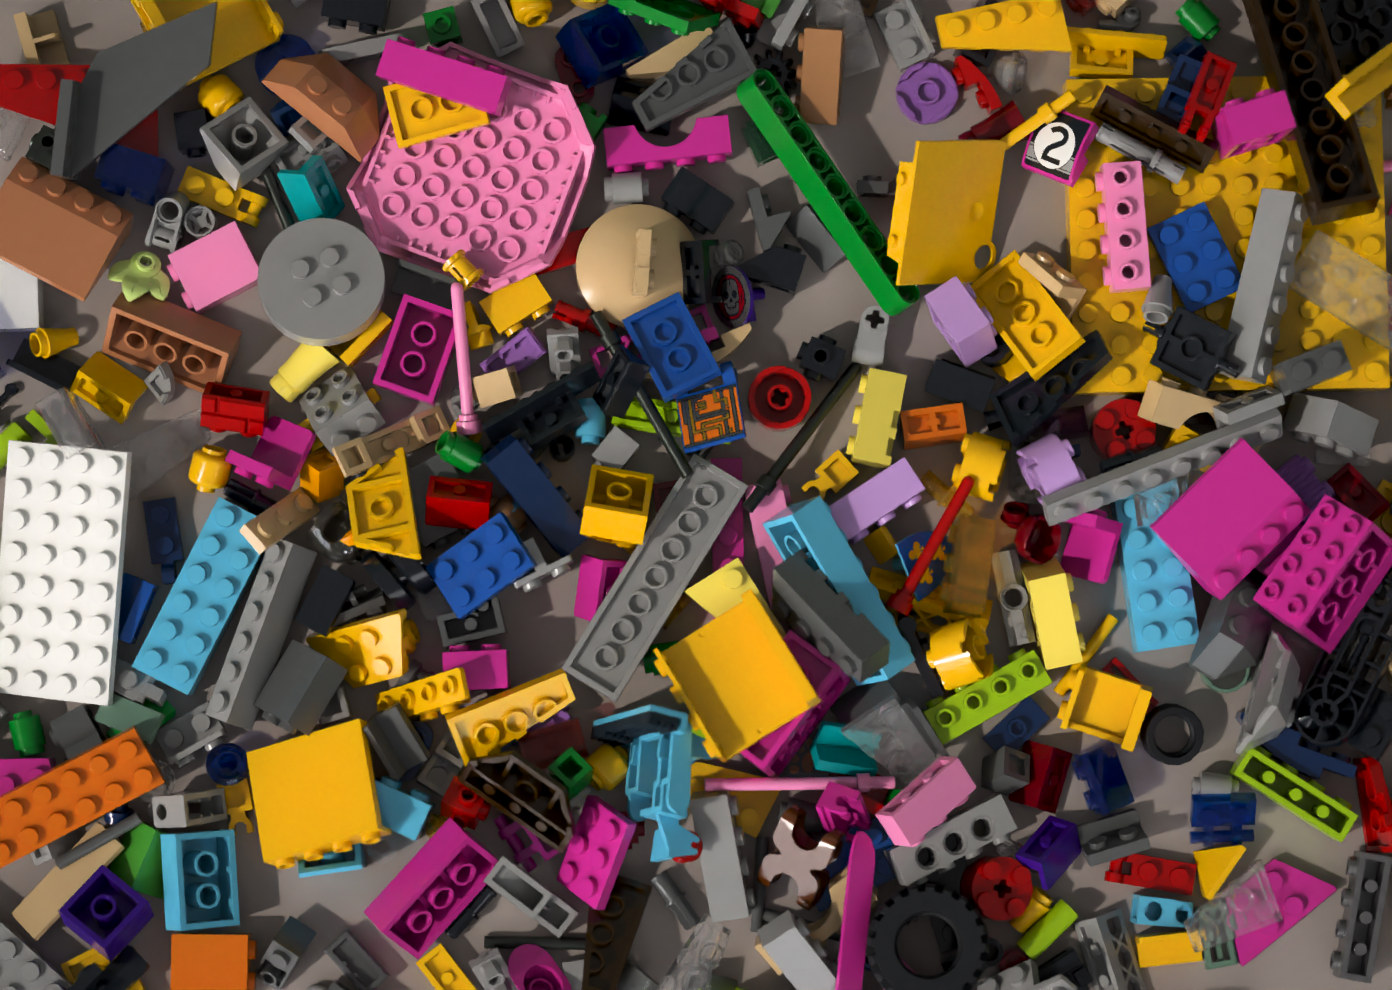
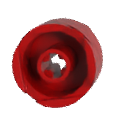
[748,366,812,432]
[1089,399,1156,459]
[960,855,1033,921]

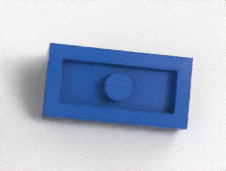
[118,573,159,644]

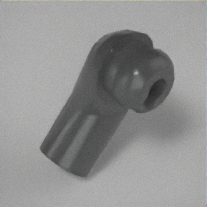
[1097,6,1141,32]

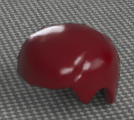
[1014,514,1062,565]

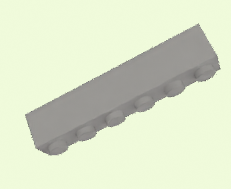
[1219,188,1309,384]
[205,540,317,731]

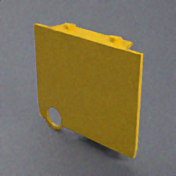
[887,139,1006,286]

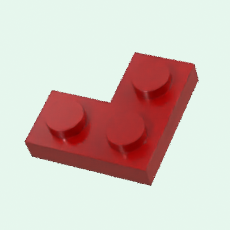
[699,0,764,29]

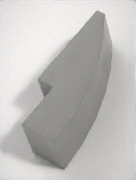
[469,0,526,58]
[483,856,579,938]

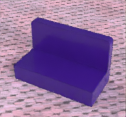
[1015,815,1082,890]

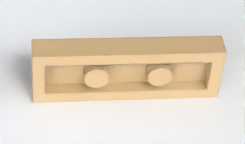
[239,487,321,555]

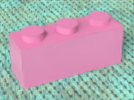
[875,756,977,847]

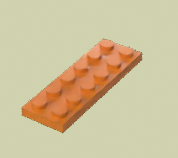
[0,725,165,869]

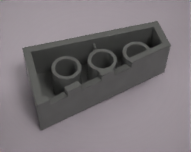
[772,550,890,683]

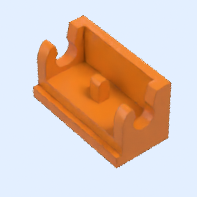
[900,403,967,450]

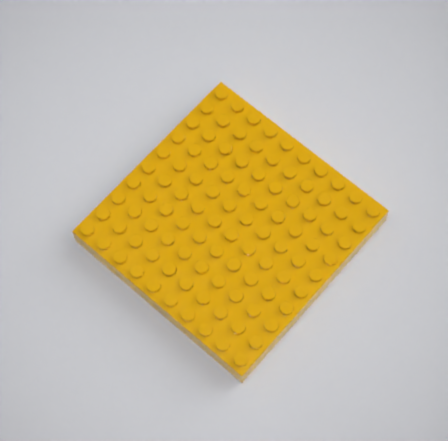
[1063,75,1390,396]

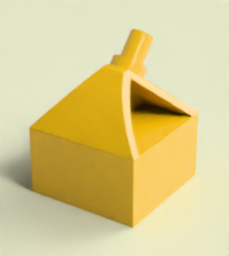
[580,464,654,555]

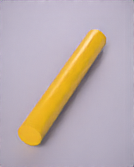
[1054,613,1118,697]

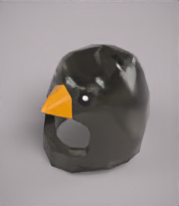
[306,501,365,565]

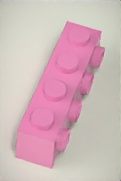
[1095,161,1151,293]

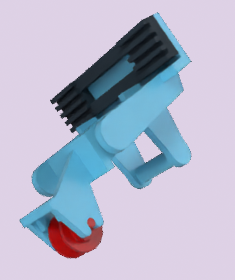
[590,704,717,863]

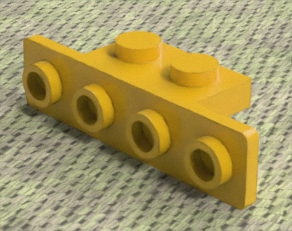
[1067,26,1167,79]
[375,667,471,722]

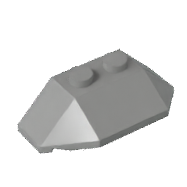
[1234,630,1302,754]

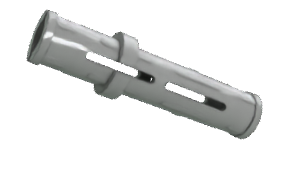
[1094,122,1187,185]

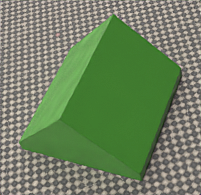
[109,821,170,900]

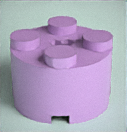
[1016,433,1087,505]

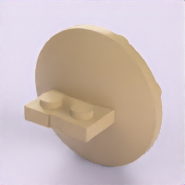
[576,204,695,329]

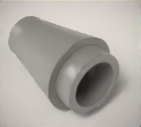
[1141,275,1173,324]

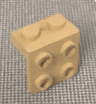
[1018,251,1087,320]

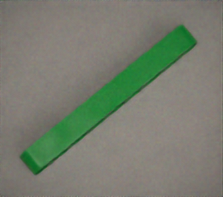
[736,68,920,316]

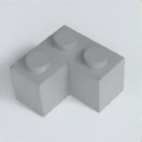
[1282,393,1379,458]

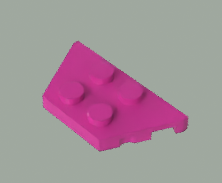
[1224,858,1337,966]

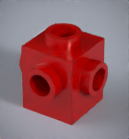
[440,776,492,830]

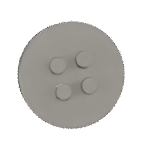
[257,218,386,346]

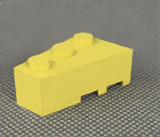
[1020,556,1086,670]

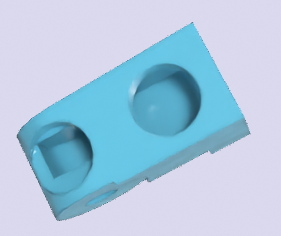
[1130,894,1194,928]

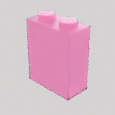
[167,221,259,314]

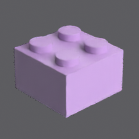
[924,276,998,368]

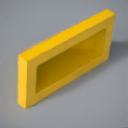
[1193,844,1247,901]

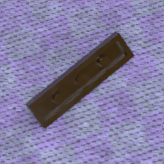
[1091,85,1219,173]

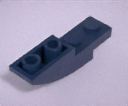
[1235,712,1358,780]

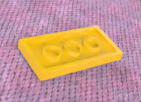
[970,250,1086,381]

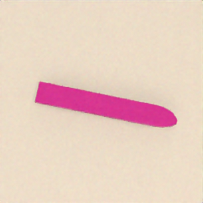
[835,831,875,990]

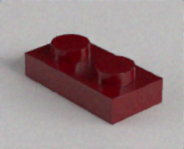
[1326,462,1391,522]

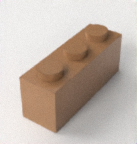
[794,25,846,125]

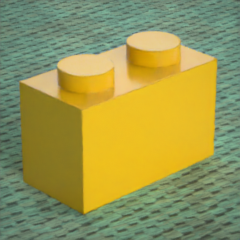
[479,274,553,337]

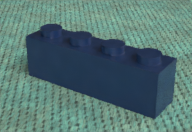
[480,434,589,558]

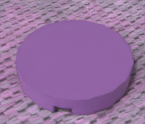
[896,62,958,125]

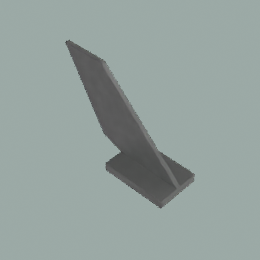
[50,2,218,181]

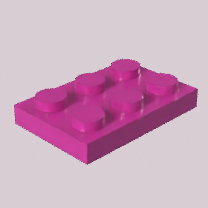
[556,795,637,910]

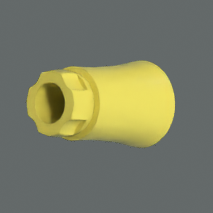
[269,343,341,403]

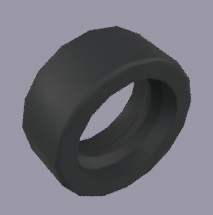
[1140,703,1204,765]

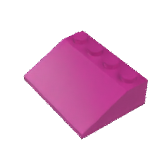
[1150,437,1312,600]

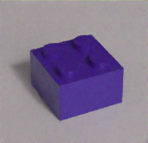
[58,864,154,962]

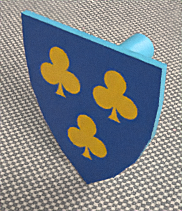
[892,531,955,601]

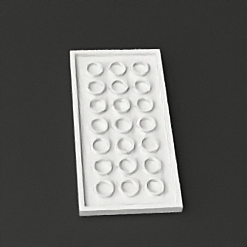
[0,440,132,706]

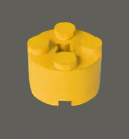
[951,431,1011,502]
[926,618,994,690]

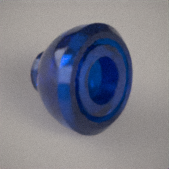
[206,743,249,786]

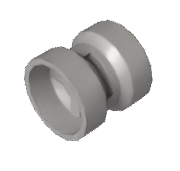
[184,205,219,239]

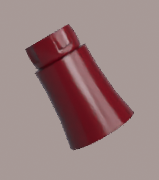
[958,100,1031,144]

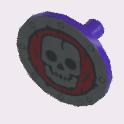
[712,265,765,328]

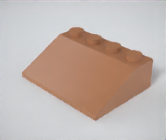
[0,156,133,302]

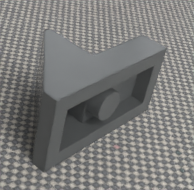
[747,187,792,253]

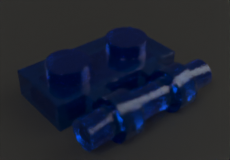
[1189,792,1257,847]

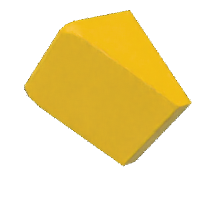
[864,526,898,564]

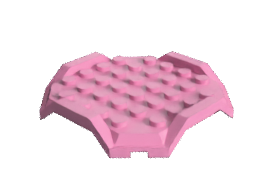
[346,42,596,294]

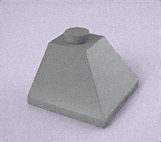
[200,96,289,191]

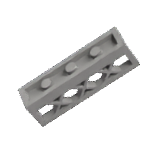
[1074,908,1146,990]

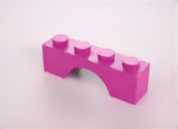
[603,115,732,173]

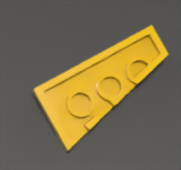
[935,0,1072,53]
[444,669,576,767]

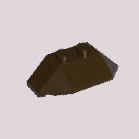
[458,751,576,854]

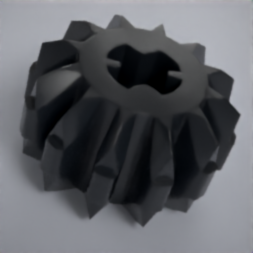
[754,49,797,97]

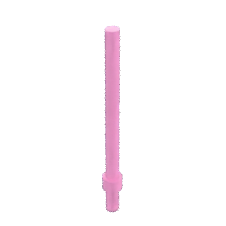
[704,773,895,792]

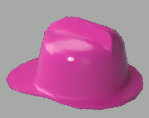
[508,944,571,990]

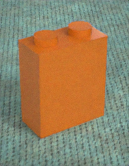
[170,932,257,990]

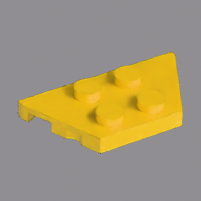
[345,447,422,560]
[306,608,409,688]

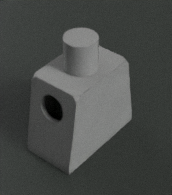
[148,788,228,828]

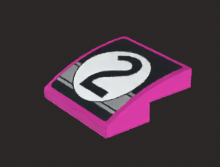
[1021,110,1100,187]

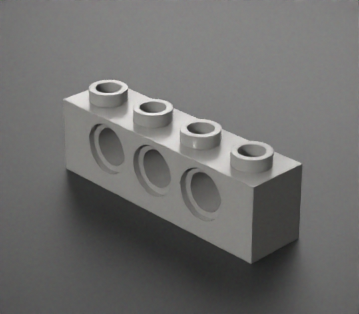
[883,794,1017,886]

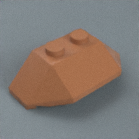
[261,53,380,162]

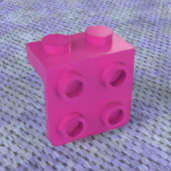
[225,416,316,491]
[1060,509,1123,584]

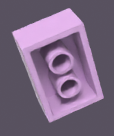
[829,457,925,545]

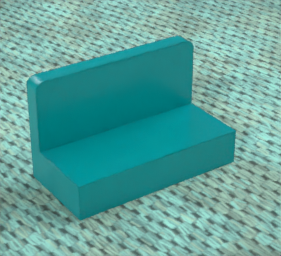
[277,155,345,221]
[810,721,881,776]

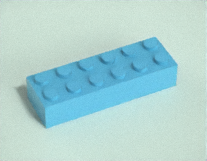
[1110,478,1199,653]
[762,496,915,686]
[131,497,265,696]

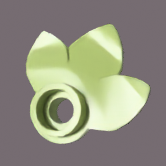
[108,251,170,302]

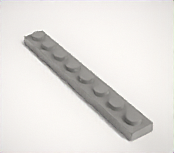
[1041,408,1283,526]

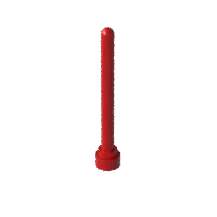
[886,476,975,616]

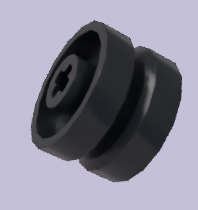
[360,551,437,612]

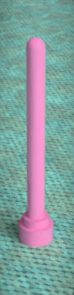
[451,282,482,435]

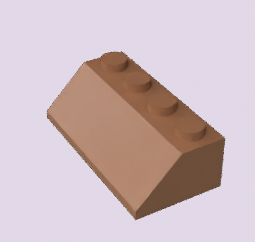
[102,291,242,393]

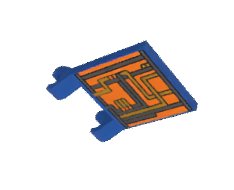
[676,361,746,453]

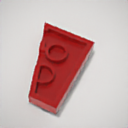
[1353,757,1392,853]

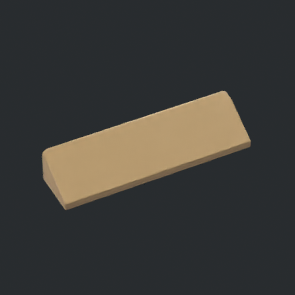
[11,822,125,940]

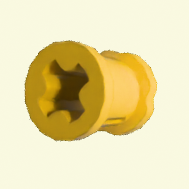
[442,249,484,291]

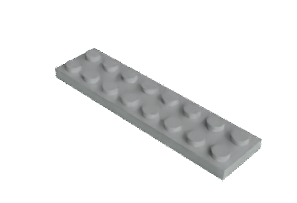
[561,453,748,703]

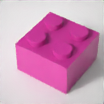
[442,644,511,690]

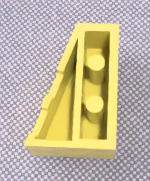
[846,368,907,469]
[684,558,787,638]

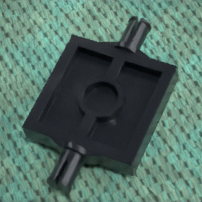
[1143,306,1242,391]

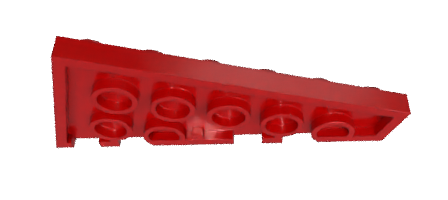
[0,64,158,160]

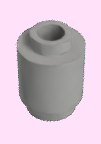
[604,171,649,204]
[1191,771,1239,806]

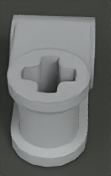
[145,191,190,254]
[850,305,889,368]

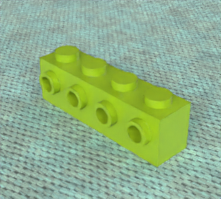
[922,647,1053,745]
[1228,746,1359,842]

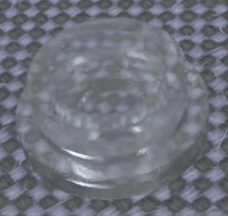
[367,834,399,863]

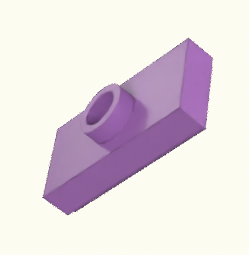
[479,326,548,375]

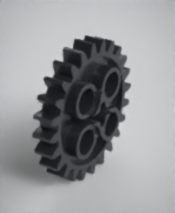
[1319,0,1392,75]

